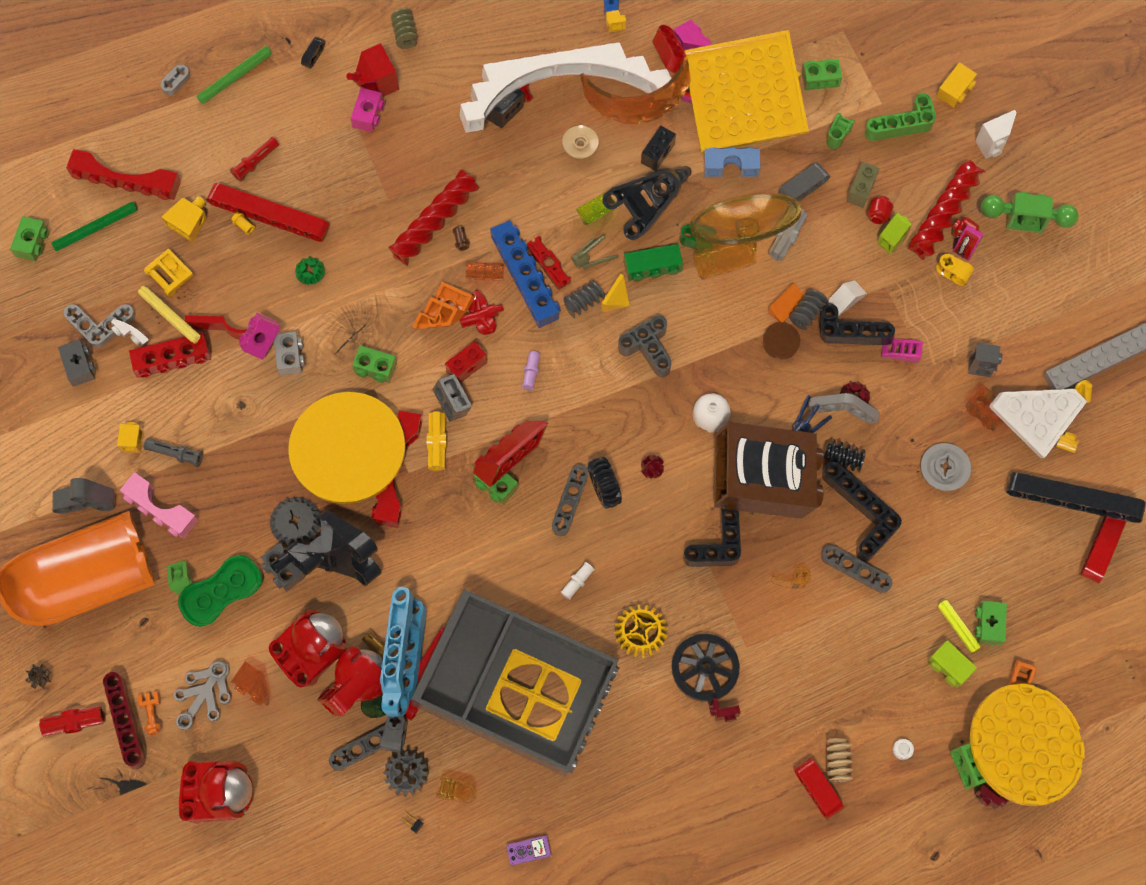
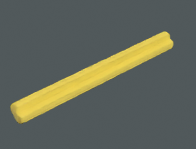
[138,286,200,343]

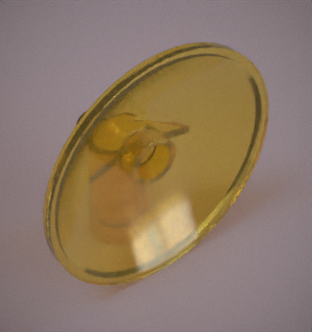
[690,193,802,280]

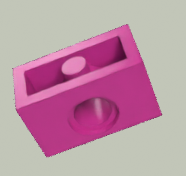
[350,88,385,132]
[239,312,281,360]

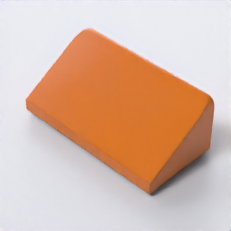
[768,283,804,323]

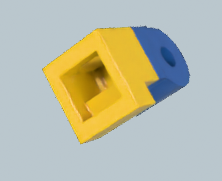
[604,0,626,33]

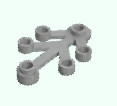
[174,661,232,731]

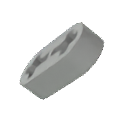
[160,65,190,95]

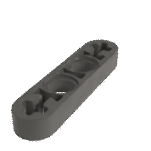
[552,465,588,536]
[821,545,892,593]
[329,723,397,771]

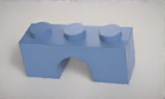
[704,147,760,177]

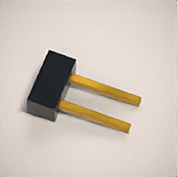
[401,812,424,834]

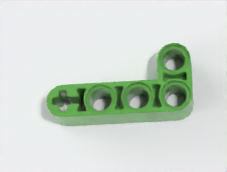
[864,93,936,141]

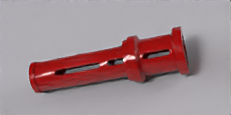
[230,137,279,182]

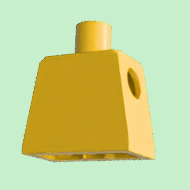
[161,196,207,243]

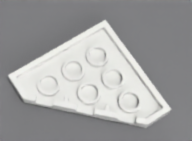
[989,389,1087,458]

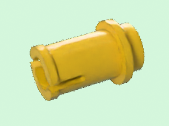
[231,212,255,235]

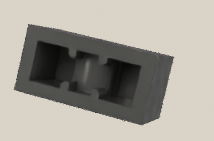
[58,340,96,387]

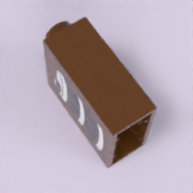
[714,422,824,519]

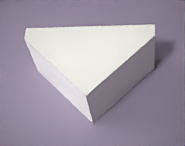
[827,280,867,316]

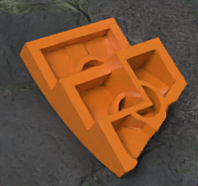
[412,282,475,329]

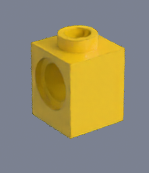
[117,422,144,453]

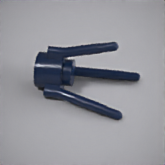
[792,395,832,433]

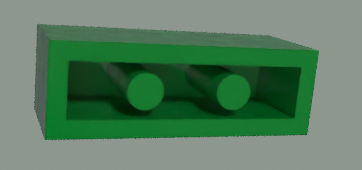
[624,244,683,282]

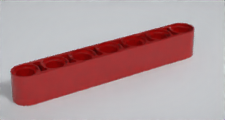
[206,183,330,242]

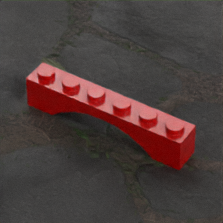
[66,149,181,200]
[371,410,423,528]

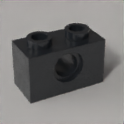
[641,126,676,171]

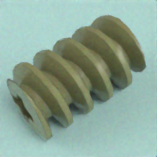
[391,8,418,49]

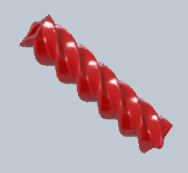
[908,160,985,260]
[388,170,479,266]

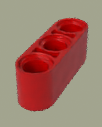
[652,25,686,73]
[794,758,844,819]

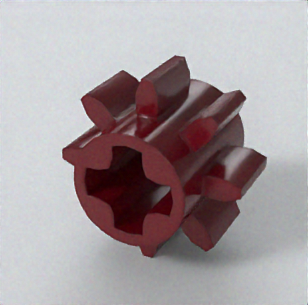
[641,455,664,479]

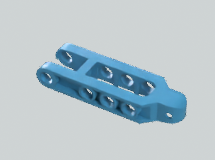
[380,587,427,717]

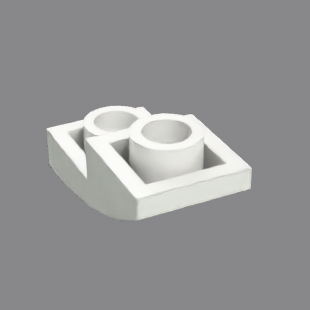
[111,319,149,347]

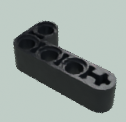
[820,303,895,345]

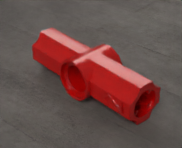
[39,706,104,737]

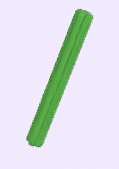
[197,46,272,104]

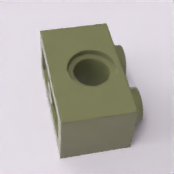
[847,162,880,208]

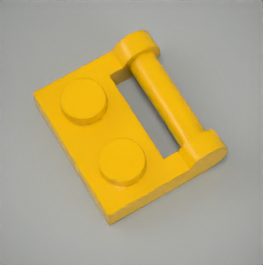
[144,248,194,297]

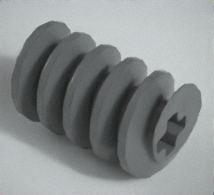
[563,281,606,318]
[789,289,829,330]

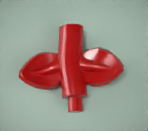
[459,290,504,335]

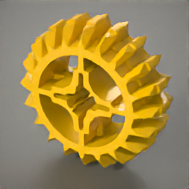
[614,604,668,658]

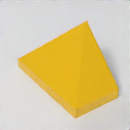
[601,274,630,312]

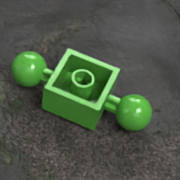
[981,192,1079,233]

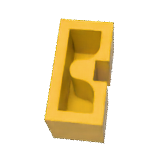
[936,63,977,108]

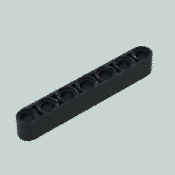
[1006,472,1146,523]

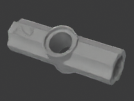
[768,207,808,261]

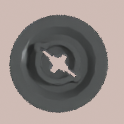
[270,497,320,546]

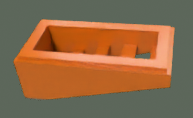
[1008,660,1037,686]

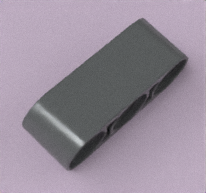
[778,162,830,207]

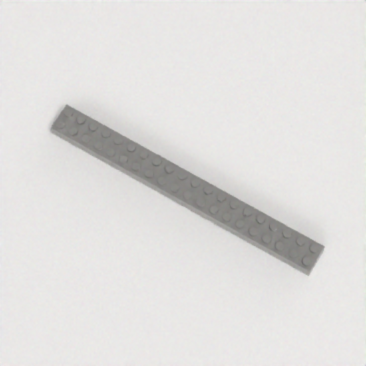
[1043,323,1146,390]

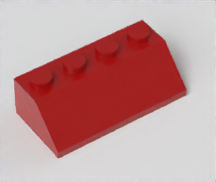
[473,420,548,487]

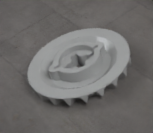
[921,443,971,492]

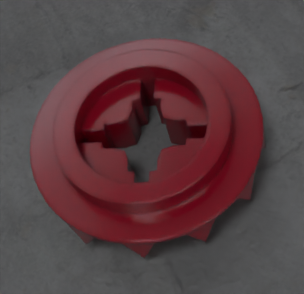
[840,381,870,404]

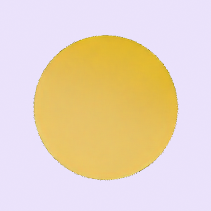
[289,392,405,504]
[970,684,1085,806]

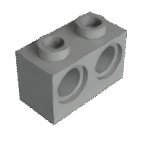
[274,332,305,376]

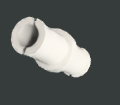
[560,562,595,600]

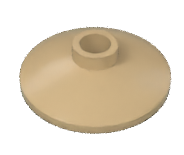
[562,125,599,159]

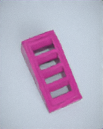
[881,339,923,363]

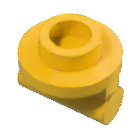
[1075,380,1092,403]
[1056,432,1079,453]

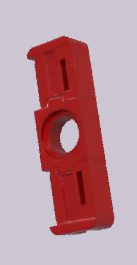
[527,236,571,290]

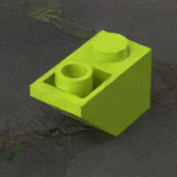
[877,213,912,254]

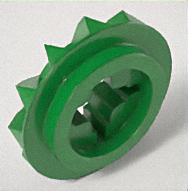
[295,256,325,285]

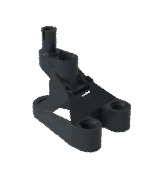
[602,166,692,240]
[270,509,382,586]

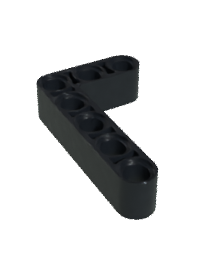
[822,462,902,562]
[683,508,741,567]

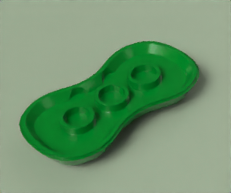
[178,555,262,627]

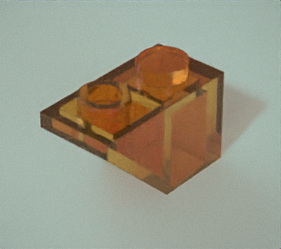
[231,662,270,706]

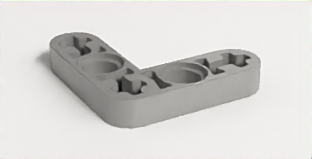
[64,304,135,348]
[808,393,880,424]

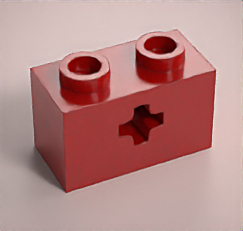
[445,341,487,383]

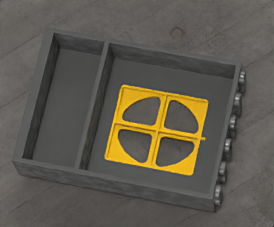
[411,589,620,777]

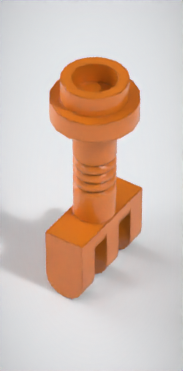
[137,690,161,736]

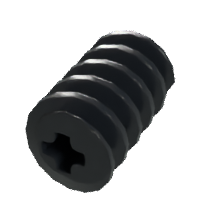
[823,439,866,473]

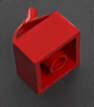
[346,43,399,97]

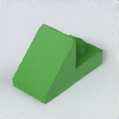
[167,560,193,594]

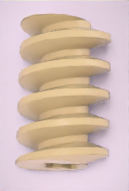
[827,738,853,783]

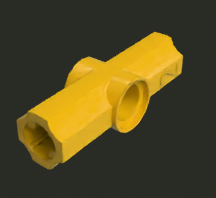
[427,411,447,471]

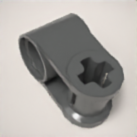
[380,716,407,753]

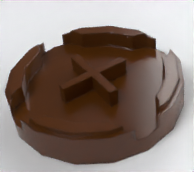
[763,323,800,359]

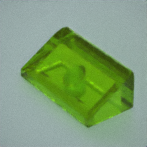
[576,191,618,225]

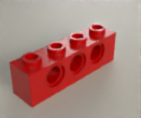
[129,332,211,378]

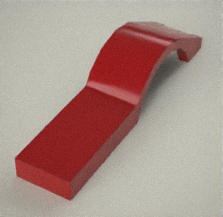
[185,315,262,339]

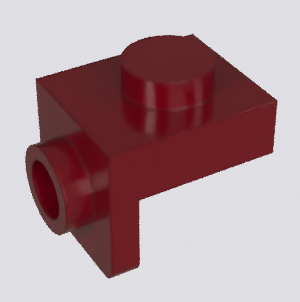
[709,698,741,722]
[975,785,1008,809]

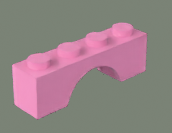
[120,472,198,539]

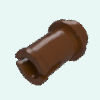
[453,226,470,251]

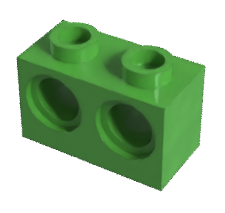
[802,59,842,90]
[352,346,397,383]
[473,474,518,505]
[950,743,986,790]

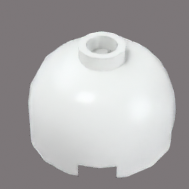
[692,393,731,433]

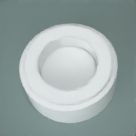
[893,739,914,760]

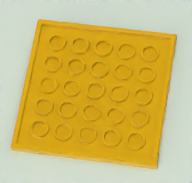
[684,30,809,154]

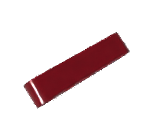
[103,672,146,769]

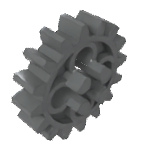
[383,751,428,797]

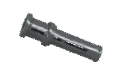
[144,438,203,467]

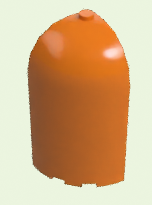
[0,511,155,626]

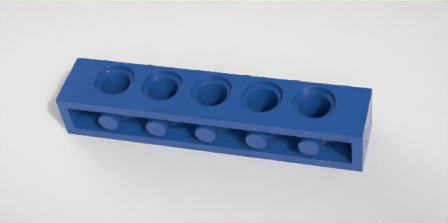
[490,220,560,328]

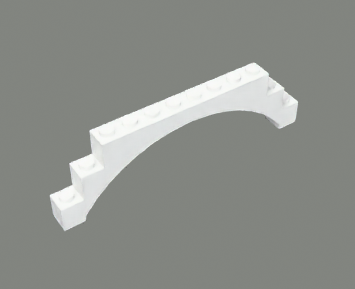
[459,42,674,133]

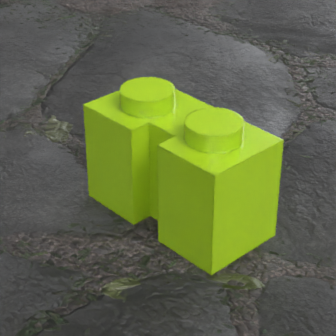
[928,640,977,689]

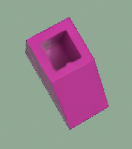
[673,19,712,50]

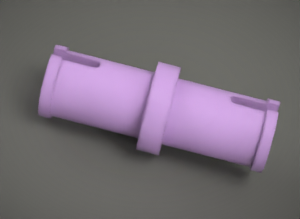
[522,351,541,390]

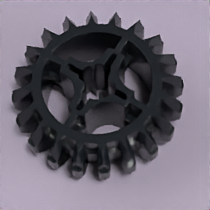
[587,456,622,508]

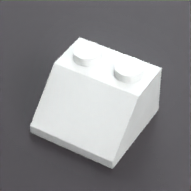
[975,110,1016,159]

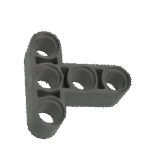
[618,316,671,377]
[52,478,114,514]

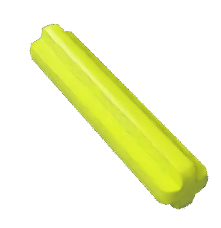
[938,600,980,653]

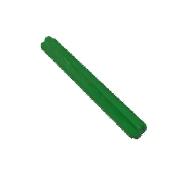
[51,202,137,251]

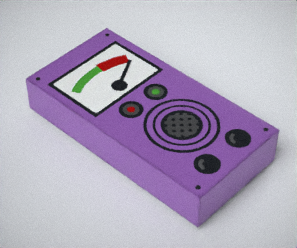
[506,835,551,866]

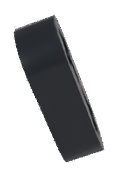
[301,36,325,69]

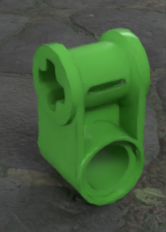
[826,113,855,149]

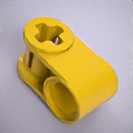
[936,254,974,286]

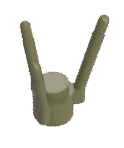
[571,236,619,270]

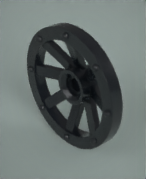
[672,634,740,702]

